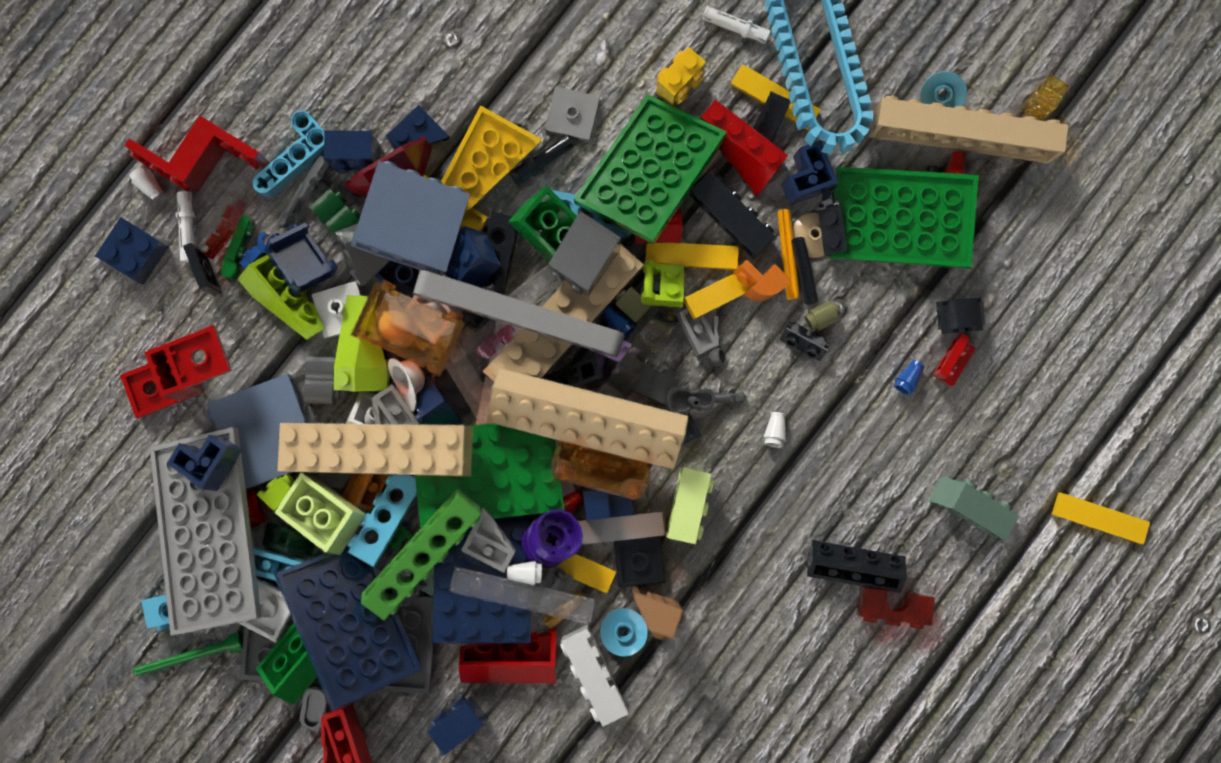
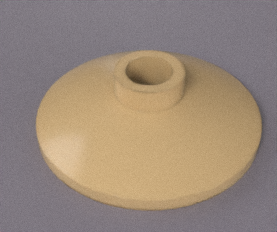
[792,213,824,258]

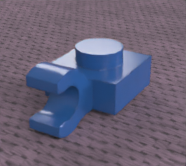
[239,232,268,269]

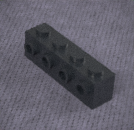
[689,171,776,260]
[807,540,907,593]

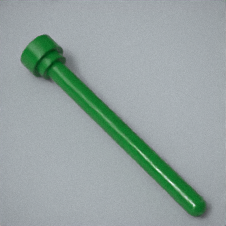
[133,631,243,676]

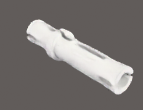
[702,6,771,44]
[176,191,195,262]

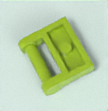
[641,260,684,308]

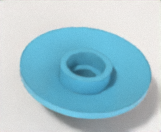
[920,71,967,108]
[600,608,648,656]

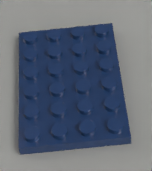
[432,515,530,644]
[274,545,422,711]

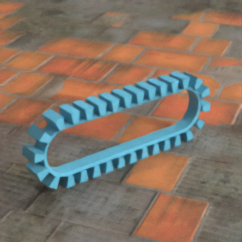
[764,0,873,154]

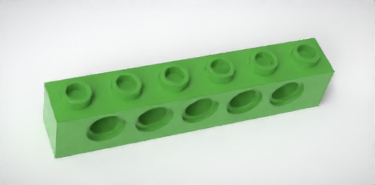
[361,489,481,620]

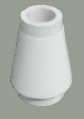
[129,165,164,201]
[763,412,786,448]
[507,561,542,585]

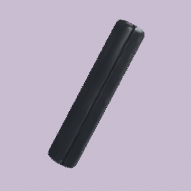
[791,237,818,305]

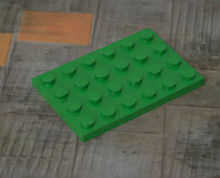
[573,94,727,244]
[829,167,979,269]
[415,423,564,528]

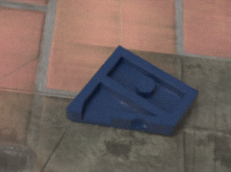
[386,105,450,148]

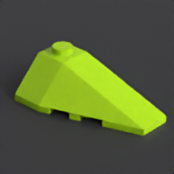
[238,255,324,340]
[334,295,390,392]

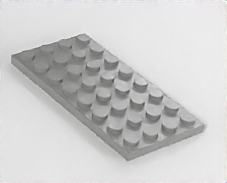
[150,427,262,636]

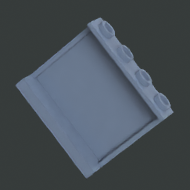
[350,161,470,276]
[207,374,310,491]

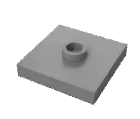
[545,86,600,142]

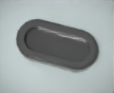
[300,684,328,730]

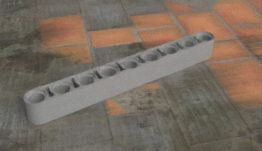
[413,270,624,357]

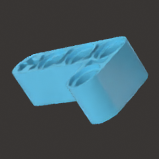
[253,111,324,198]

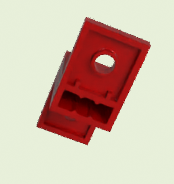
[124,115,270,193]
[120,325,232,419]

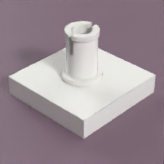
[312,281,362,339]

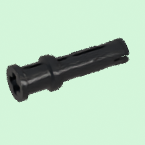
[509,135,574,188]

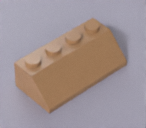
[632,586,683,641]

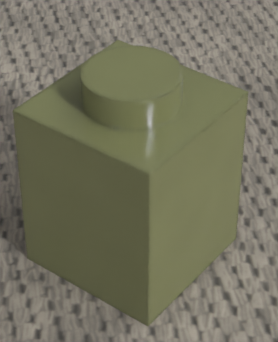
[615,287,651,325]

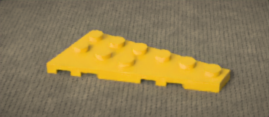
[441,106,543,216]

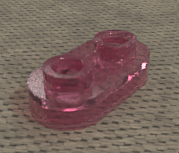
[473,324,516,360]

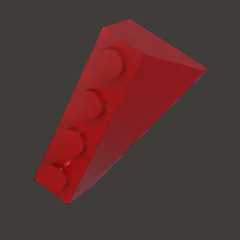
[700,99,788,197]
[458,628,557,684]

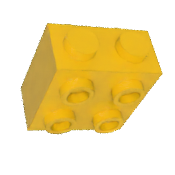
[655,47,706,107]

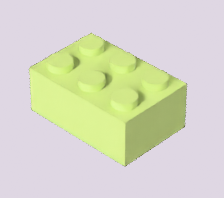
[665,467,714,544]
[275,472,366,555]

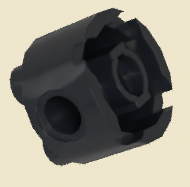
[936,297,986,334]

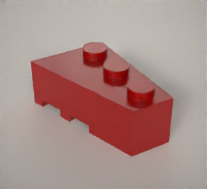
[321,703,373,763]

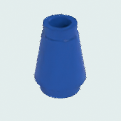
[601,306,635,340]
[894,360,924,395]

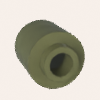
[804,301,841,332]

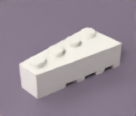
[560,624,629,726]

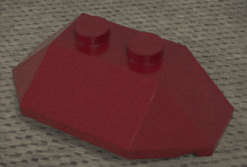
[344,136,432,198]

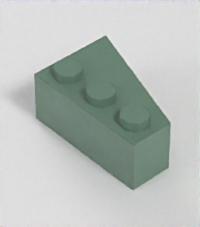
[928,476,1020,541]

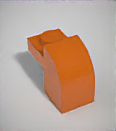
[733,260,791,302]

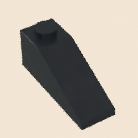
[543,356,614,390]

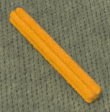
[777,209,799,300]

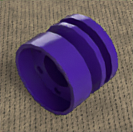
[521,510,583,569]

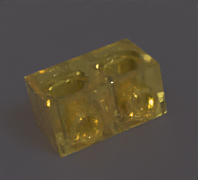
[1021,74,1070,121]

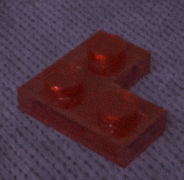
[204,199,246,260]

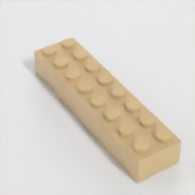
[869,96,1068,164]
[483,244,644,384]
[487,368,688,469]
[278,423,473,476]

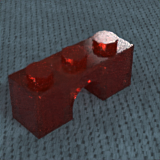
[856,586,935,629]

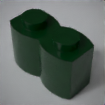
[309,189,361,236]

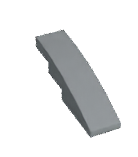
[578,511,666,544]

